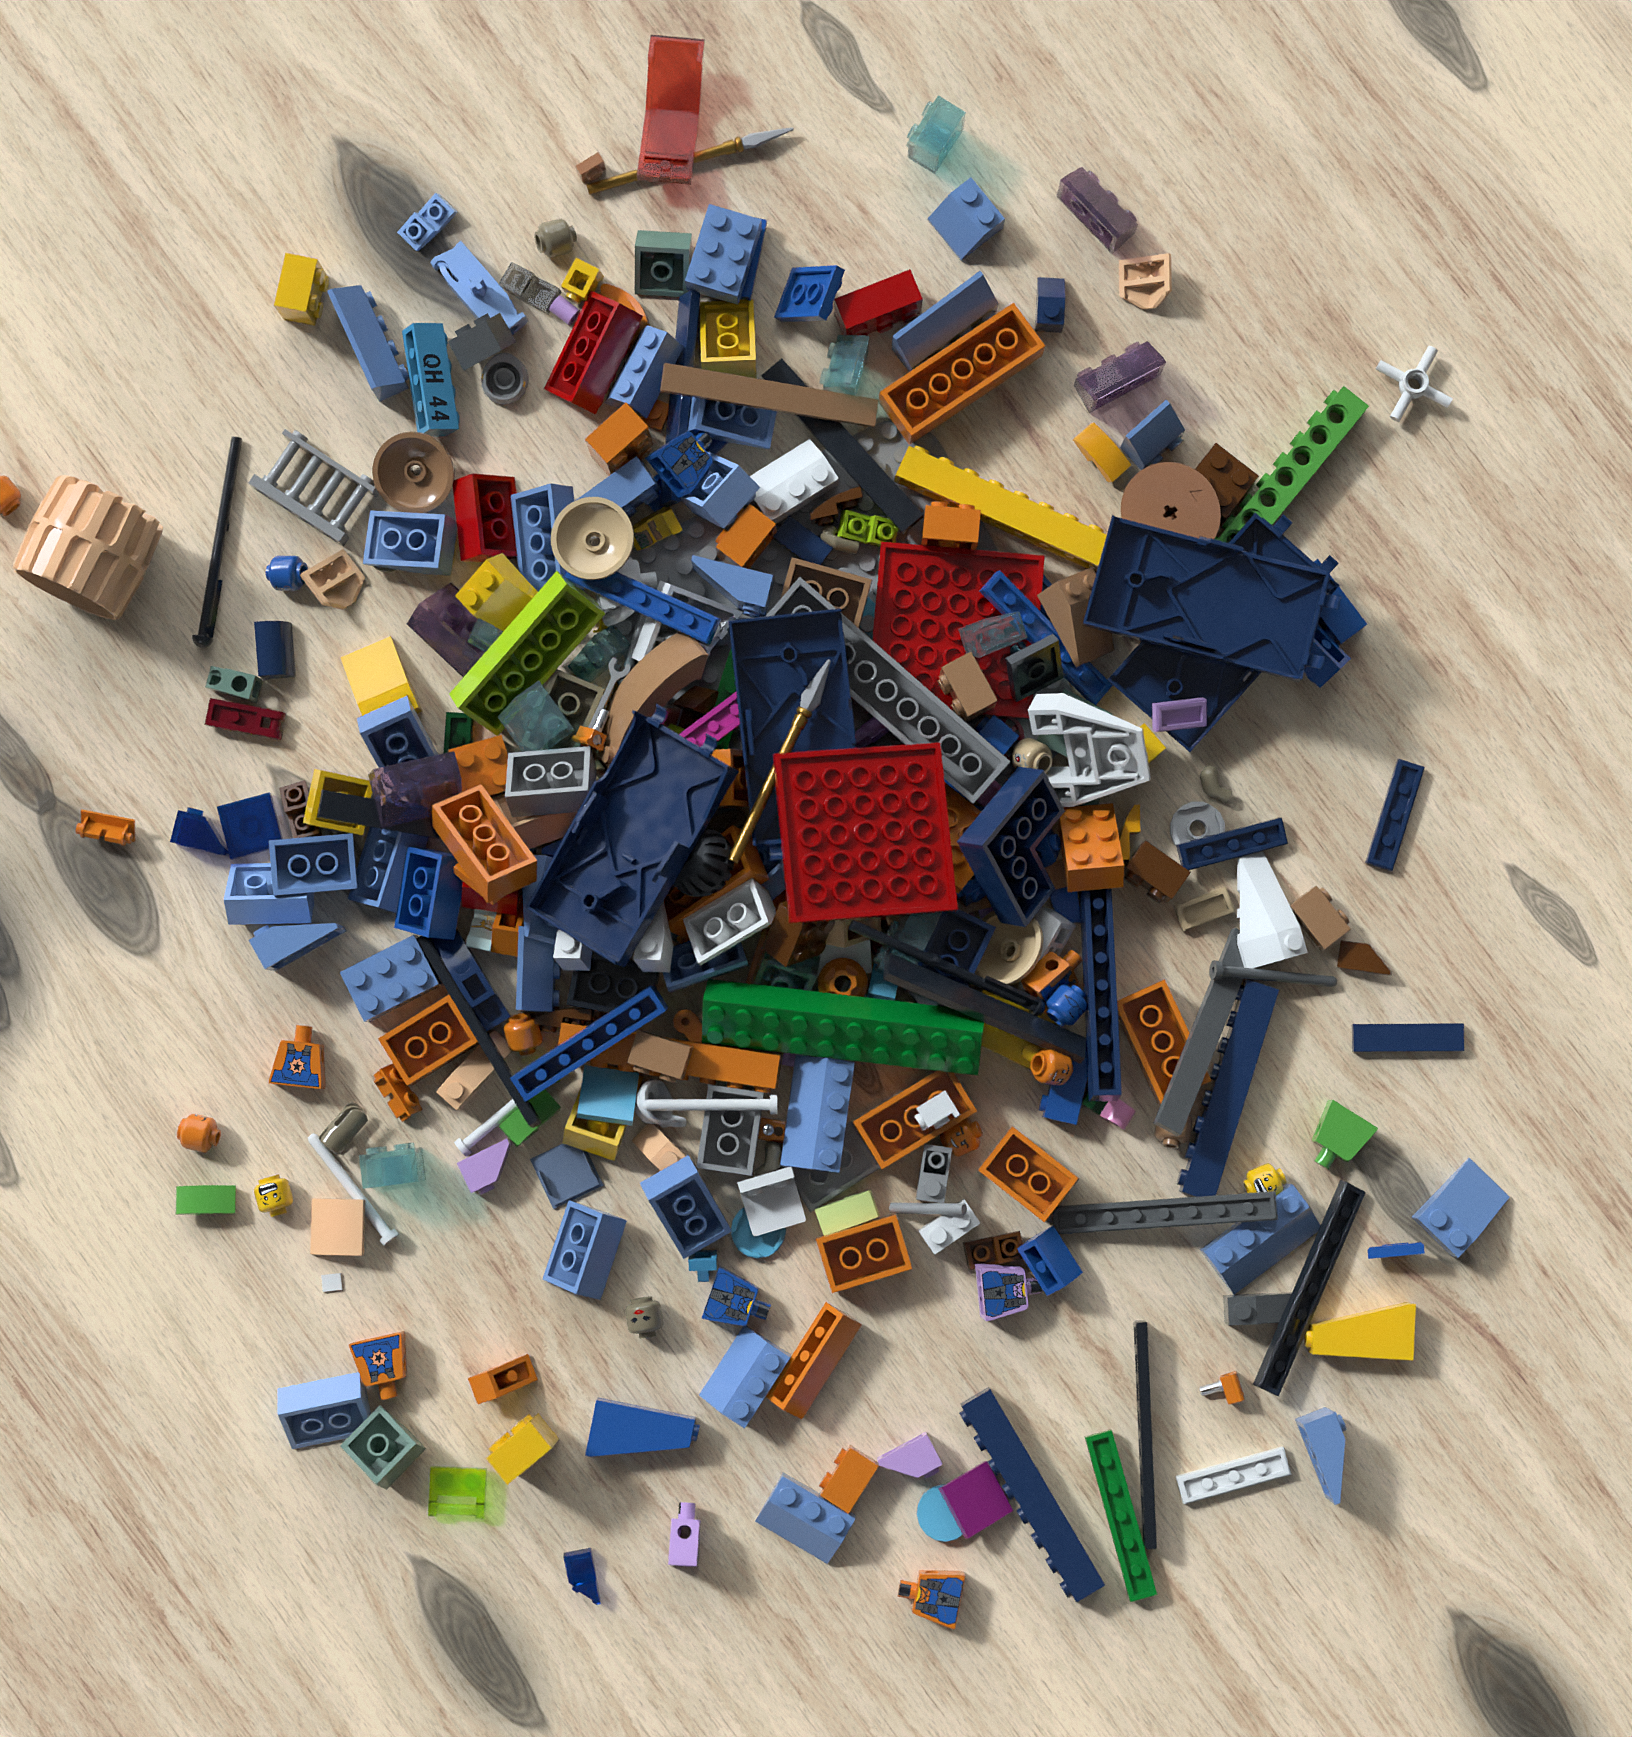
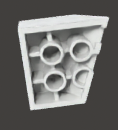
[631,581,743,661]

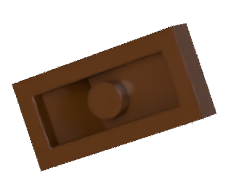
[673,685,719,729]

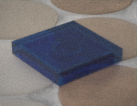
[217,792,283,860]

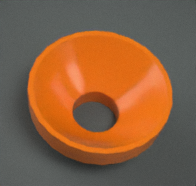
[818,958,868,997]

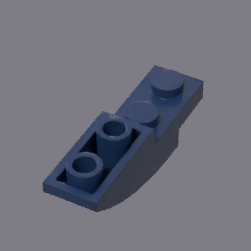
[430,928,511,1031]

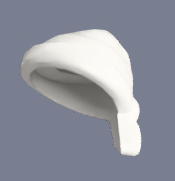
[634,1079,687,1128]

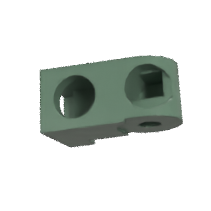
[205,666,263,704]

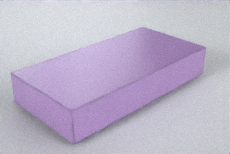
[1152,697,1207,732]

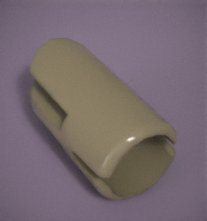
[319,1102,368,1154]

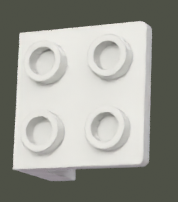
[737,1167,806,1236]

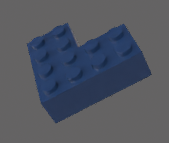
[957,767,1065,927]

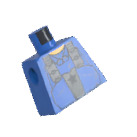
[645,431,713,498]
[702,1266,771,1326]

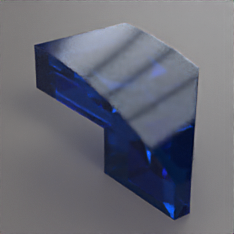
[563,1548,601,1605]

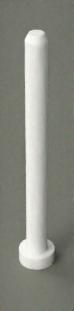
[643,1095,777,1114]
[454,1099,518,1157]
[308,1133,399,1246]

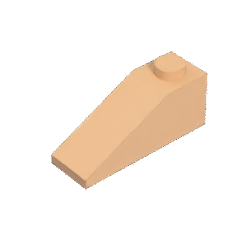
[436,1030,512,1110]

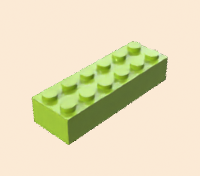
[449,571,605,736]

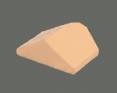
[1119,253,1172,309]
[300,549,365,610]

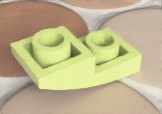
[815,1189,880,1235]

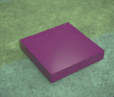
[939,1461,1013,1539]

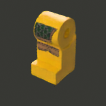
[632,507,683,551]

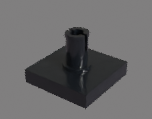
[1005,634,1063,702]

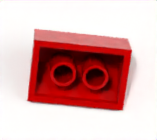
[453,473,517,562]

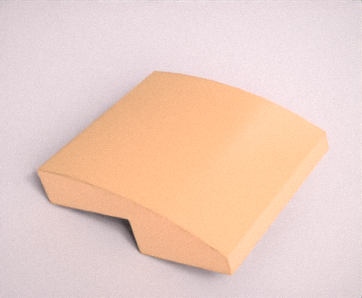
[310,1198,365,1256]

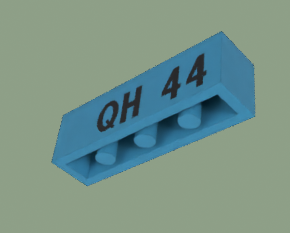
[402,323,460,436]

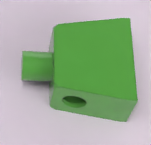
[1312,1100,1378,1170]

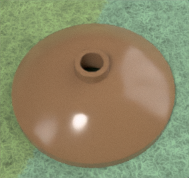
[372,431,454,513]

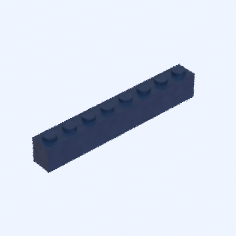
[1079,888,1122,1101]
[1176,980,1279,1197]
[959,1387,1105,1603]

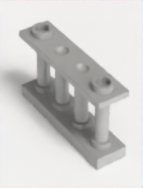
[249,429,379,547]

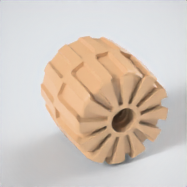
[13,475,163,620]

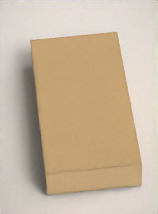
[1173,887,1235,932]

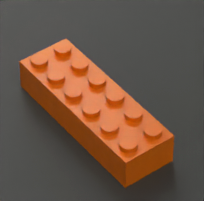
[878,302,1045,445]

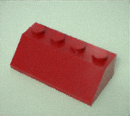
[544,291,643,415]

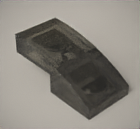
[499,262,562,315]

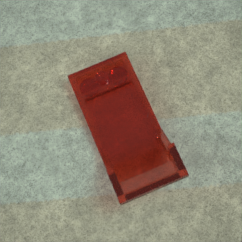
[637,35,705,185]

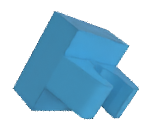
[688,1250,717,1282]

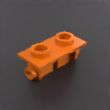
[76,809,136,846]
[373,1064,423,1122]

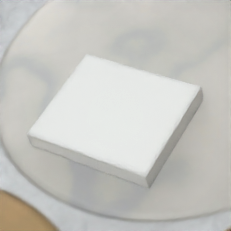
[321,1273,342,1292]

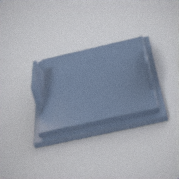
[530,1144,603,1209]

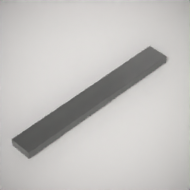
[1153,928,1244,1136]
[1053,1191,1278,1234]

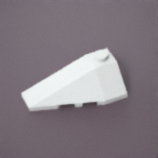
[1237,851,1308,968]

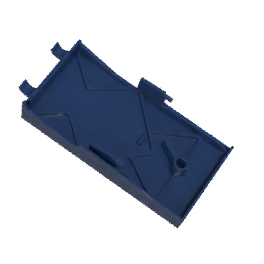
[526,704,739,967]

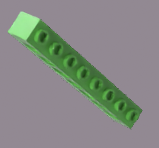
[1214,386,1369,542]

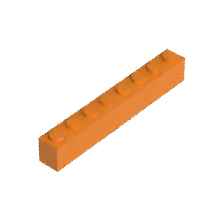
[558,1022,783,1093]

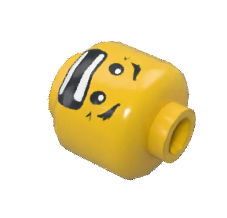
[1243,1163,1287,1195]
[254,1174,293,1217]

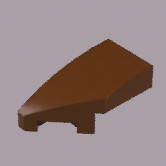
[1337,940,1392,976]

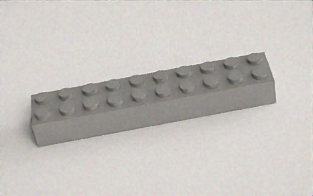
[765,577,1010,803]

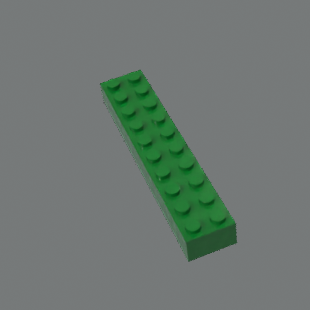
[702,979,984,1076]

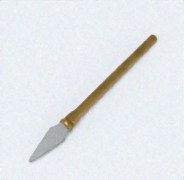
[586,127,794,195]
[729,659,831,864]

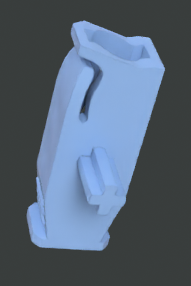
[430,241,528,335]

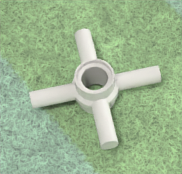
[1375,346,1453,422]

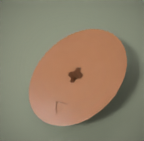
[1121,462,1221,539]

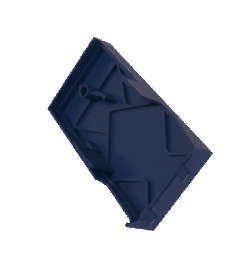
[1107,513,1340,752]
[1083,515,1341,682]
[729,608,856,860]

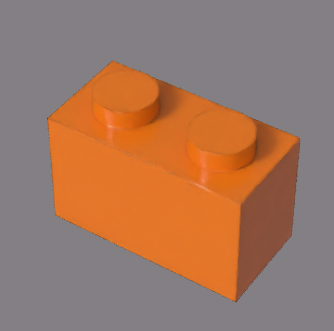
[819,1445,879,1514]

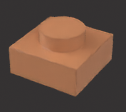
[575,152,606,183]

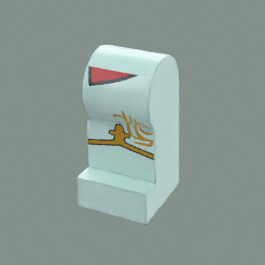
[466,909,497,952]

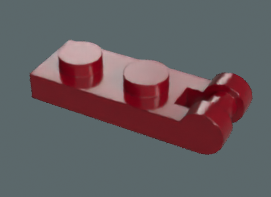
[204,698,286,740]

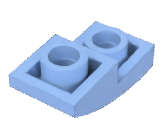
[397,193,458,251]

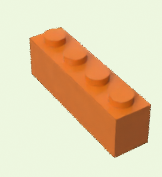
[766,1302,862,1419]

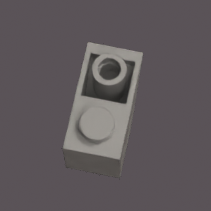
[916,1144,952,1203]

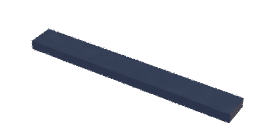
[659,290,700,507]

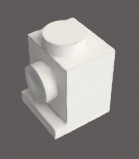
[915,1091,960,1130]

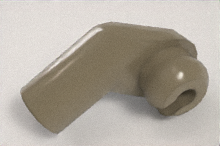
[820,525,859,554]
[753,1141,782,1177]

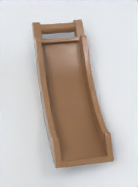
[592,632,708,779]

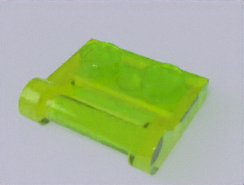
[428,1465,487,1519]

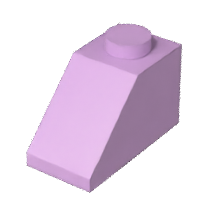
[457,1138,512,1195]
[877,1432,943,1479]

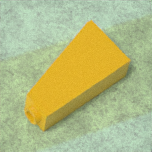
[1304,1302,1416,1360]

